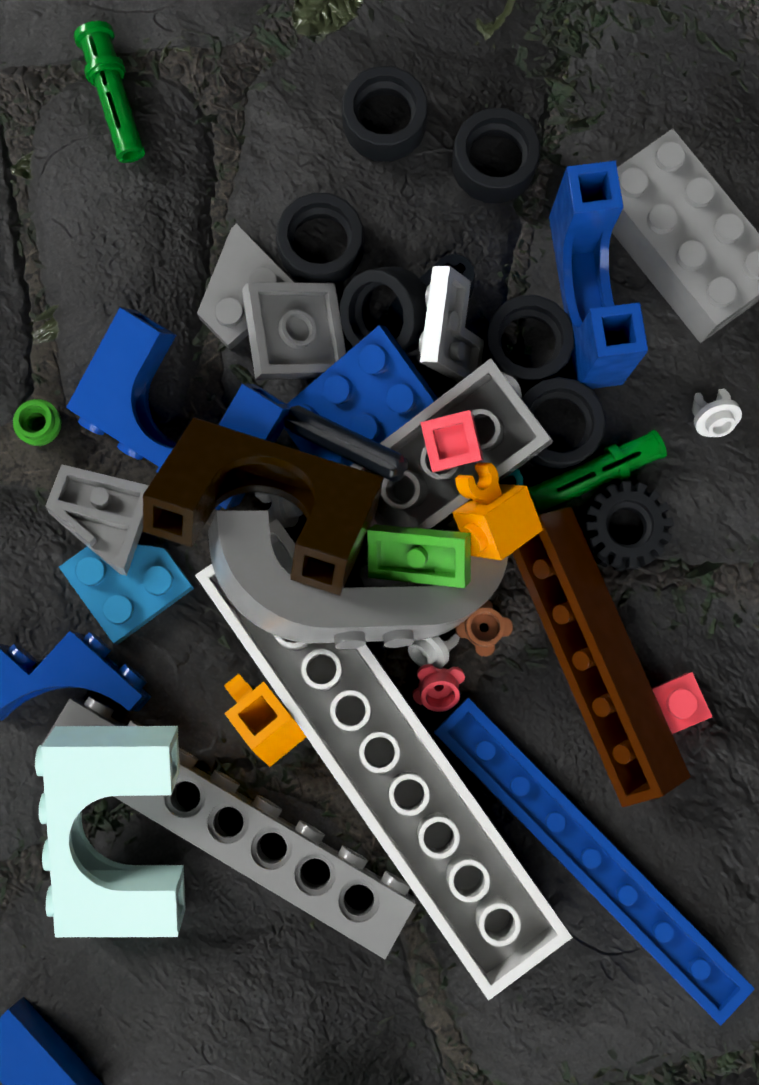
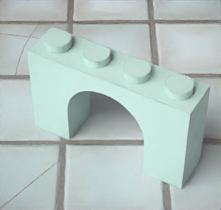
[35,726,186,937]

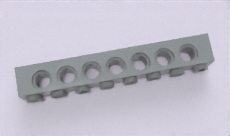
[42,695,416,959]

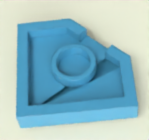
[59,544,194,645]

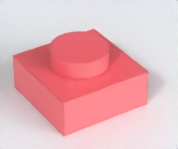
[420,410,484,473]
[652,672,712,734]

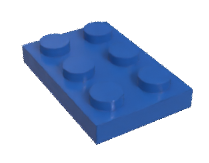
[284,325,438,466]

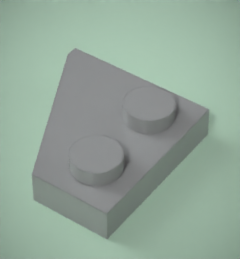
[197,223,294,351]
[45,464,149,576]

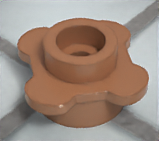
[455,600,513,657]

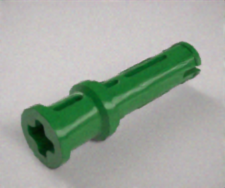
[73,21,145,163]

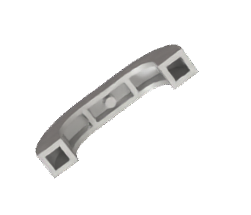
[208,510,508,649]

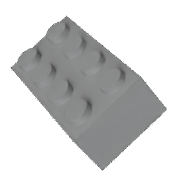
[612,128,759,344]
[350,358,554,530]

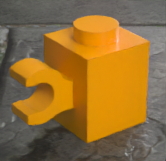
[452,462,543,560]
[224,674,306,767]

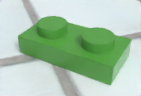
[367,524,471,588]

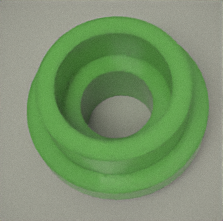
[13,399,62,446]

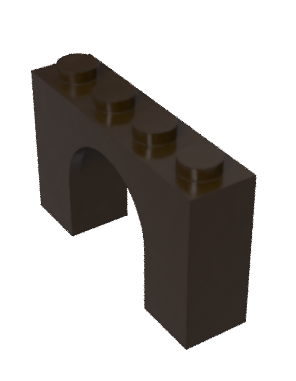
[143,418,384,596]

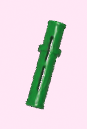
[528,430,667,515]

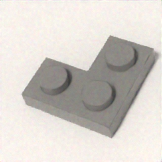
[419,266,485,383]

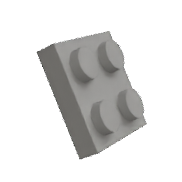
[242,282,346,380]

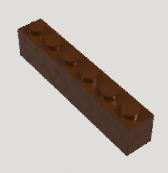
[512,507,691,808]

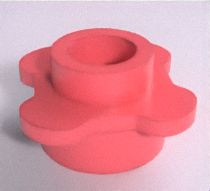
[413,664,465,712]

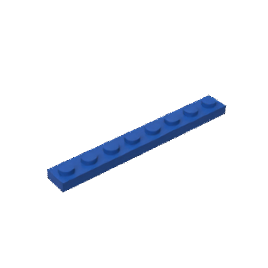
[433,698,755,1026]

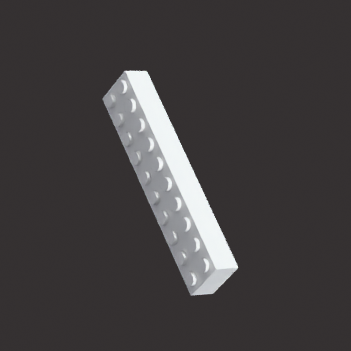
[195,519,573,1001]

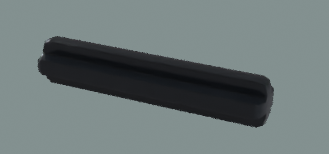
[284,405,408,482]

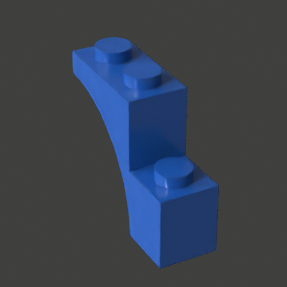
[0,631,152,721]

